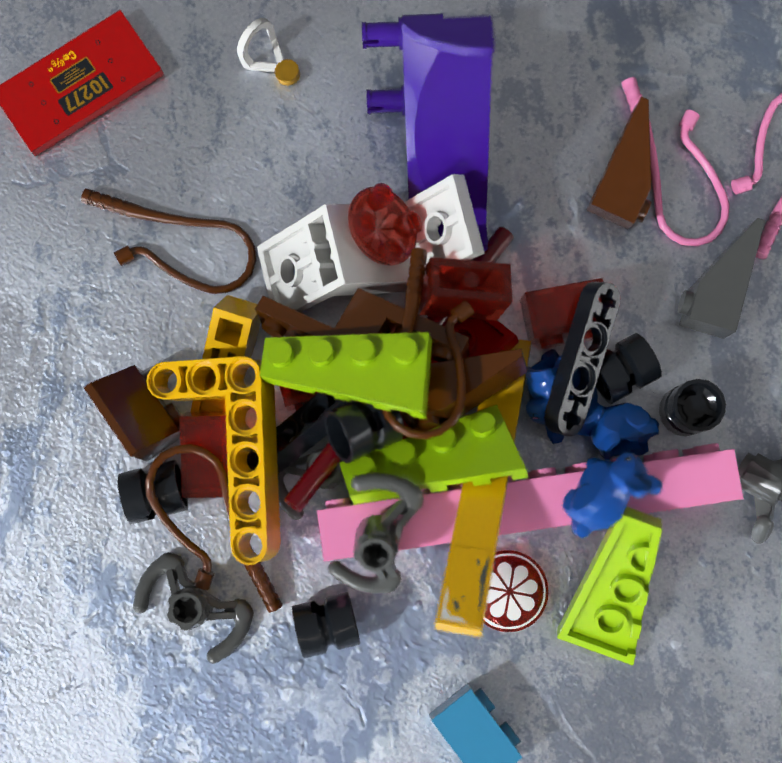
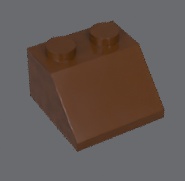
[83,365,186,461]

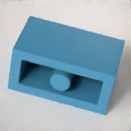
[429,683,523,763]

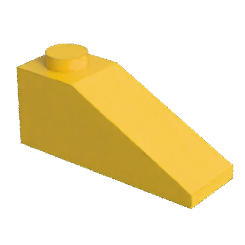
[189,295,261,428]

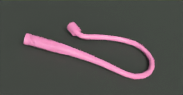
[621,77,730,246]
[731,93,782,259]

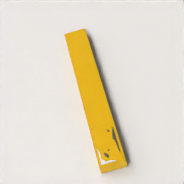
[435,339,531,637]

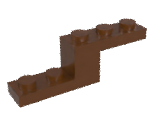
[255,288,470,362]

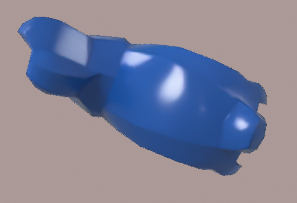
[525,349,581,444]
[578,386,659,460]
[562,452,662,538]

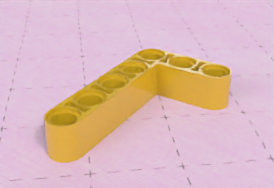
[146,356,281,565]

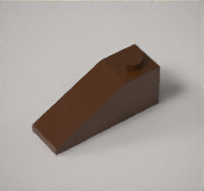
[586,96,652,229]
[401,349,527,431]

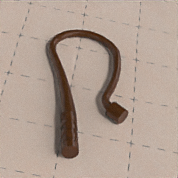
[81,188,256,294]
[382,248,474,440]
[145,444,283,613]

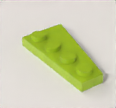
[260,332,432,420]
[339,405,528,505]
[557,506,662,666]

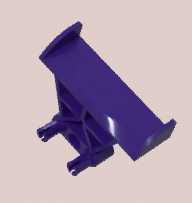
[362,13,495,251]

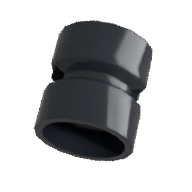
[596,333,662,404]
[659,379,726,436]
[324,401,404,463]
[117,460,188,524]
[292,592,360,659]

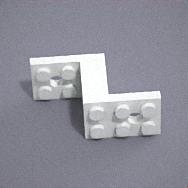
[257,174,484,313]

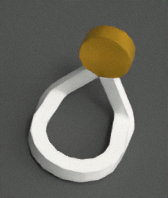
[237,18,300,86]

